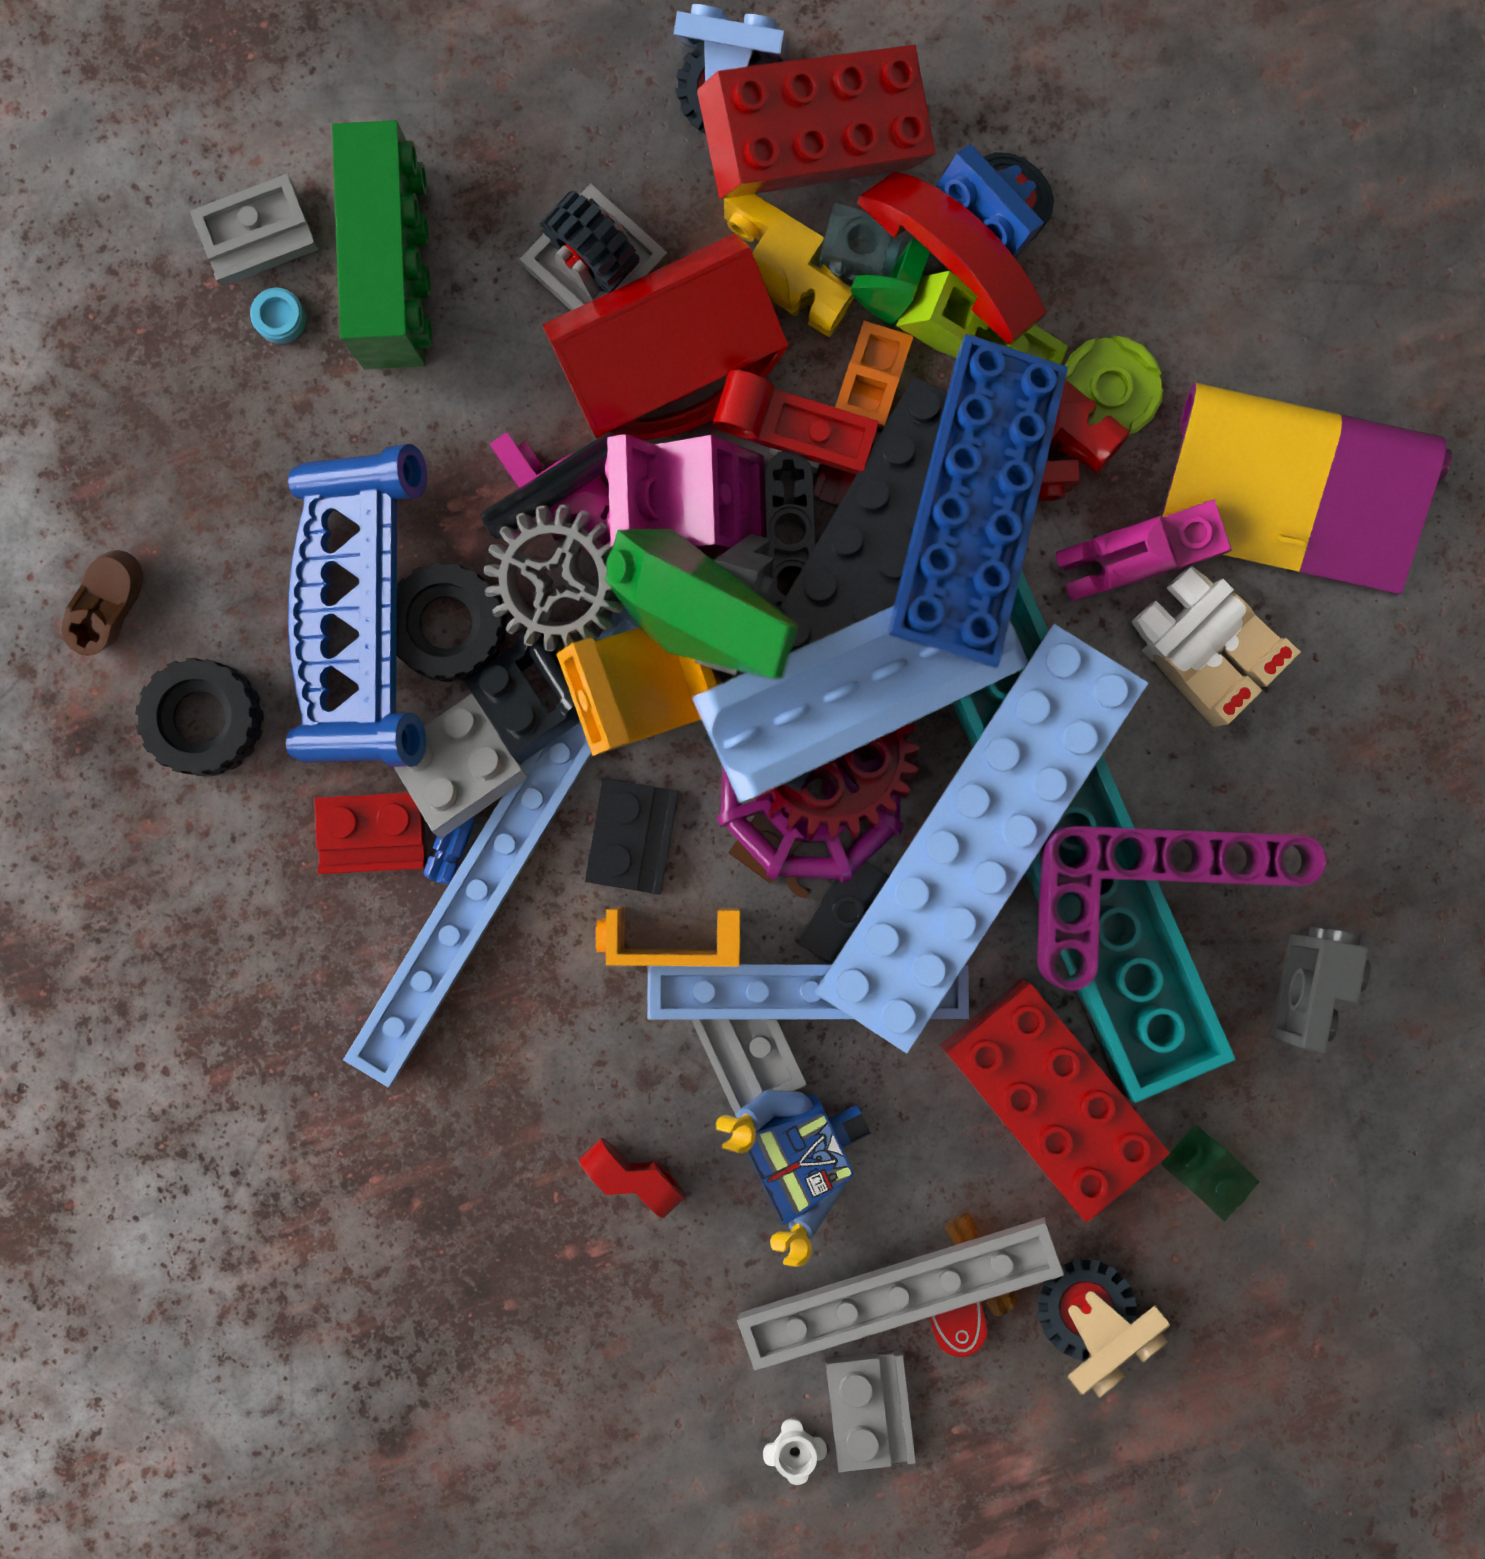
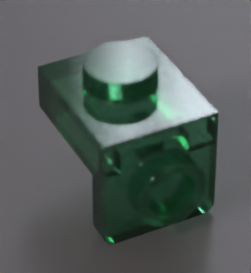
[1162,1126,1260,1222]

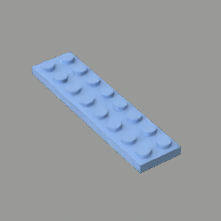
[815,624,1148,1054]

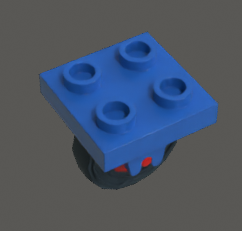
[935,143,1054,259]

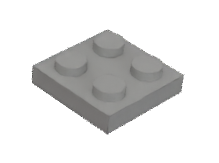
[394,694,528,839]

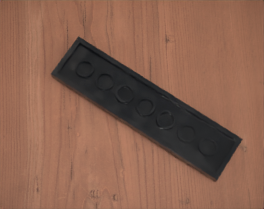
[704,377,948,794]

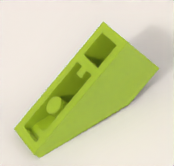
[896,270,1068,365]

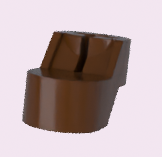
[62,550,143,656]

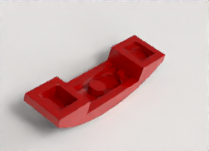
[857,171,1046,345]

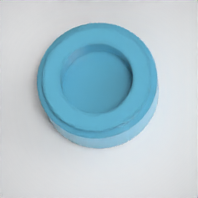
[250,288,307,344]

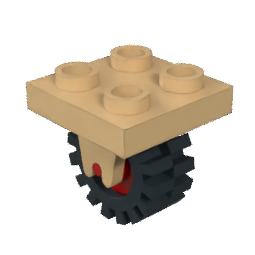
[1037,1258,1170,1397]

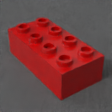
[697,44,936,200]
[940,979,1170,1223]

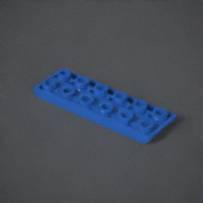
[889,334,1068,668]

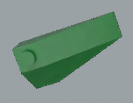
[605,529,798,679]

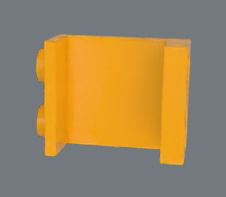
[557,628,722,756]
[596,907,740,967]

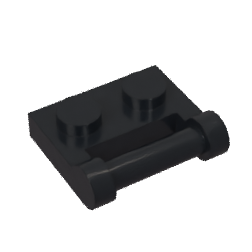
[464,630,580,765]

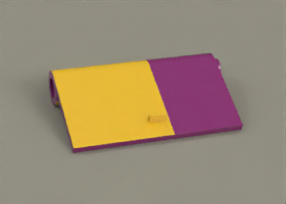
[1161,382,1452,594]

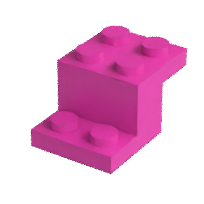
[605,434,766,556]

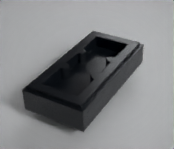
[797,861,890,964]

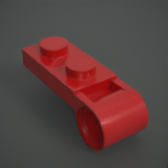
[712,370,879,475]

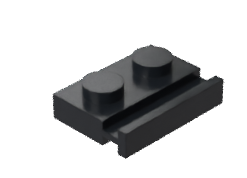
[585,778,679,895]

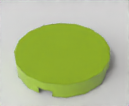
[1064,336,1163,437]

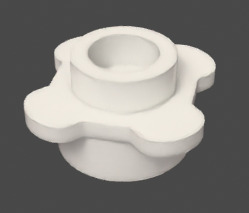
[763,1418,827,1485]

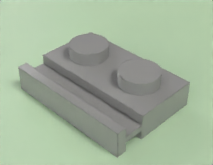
[190,173,319,287]
[691,1019,807,1117]
[825,1349,916,1473]

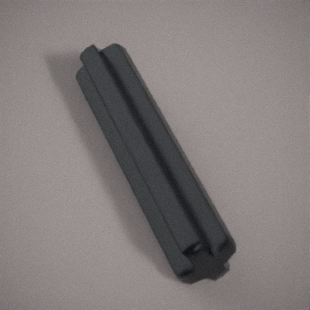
[480,432,615,539]

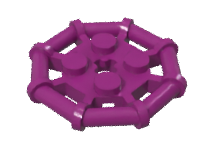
[716,751,906,884]

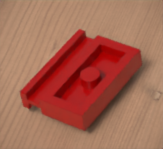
[314,793,427,874]

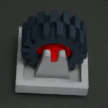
[520,183,668,311]

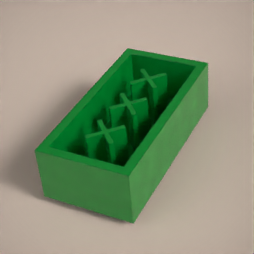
[332,120,433,369]

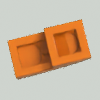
[835,320,913,429]

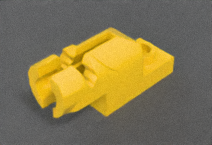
[724,194,854,337]

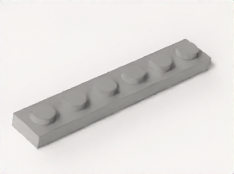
[737,1217,1064,1371]

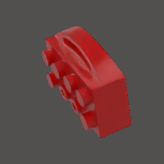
[542,233,788,440]

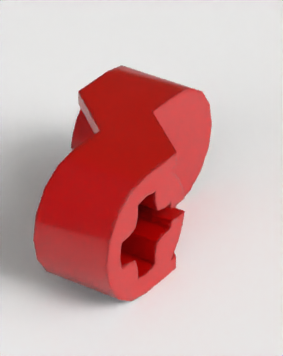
[579,1138,687,1219]

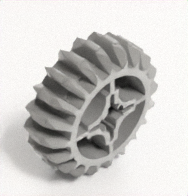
[484,504,625,651]

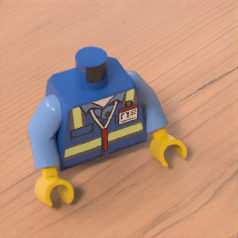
[716,1089,871,1267]

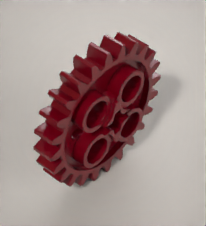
[754,723,919,841]

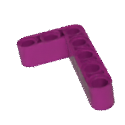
[1037,826,1327,990]

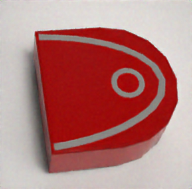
[929,1301,987,1357]

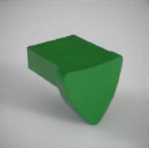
[850,237,930,324]

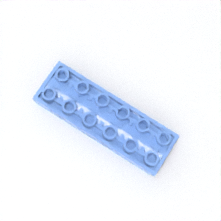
[692,606,1028,802]

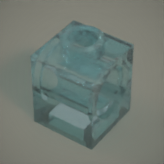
[819,203,901,280]

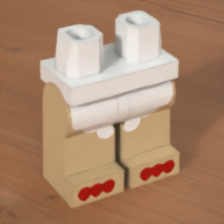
[1131,566,1301,727]

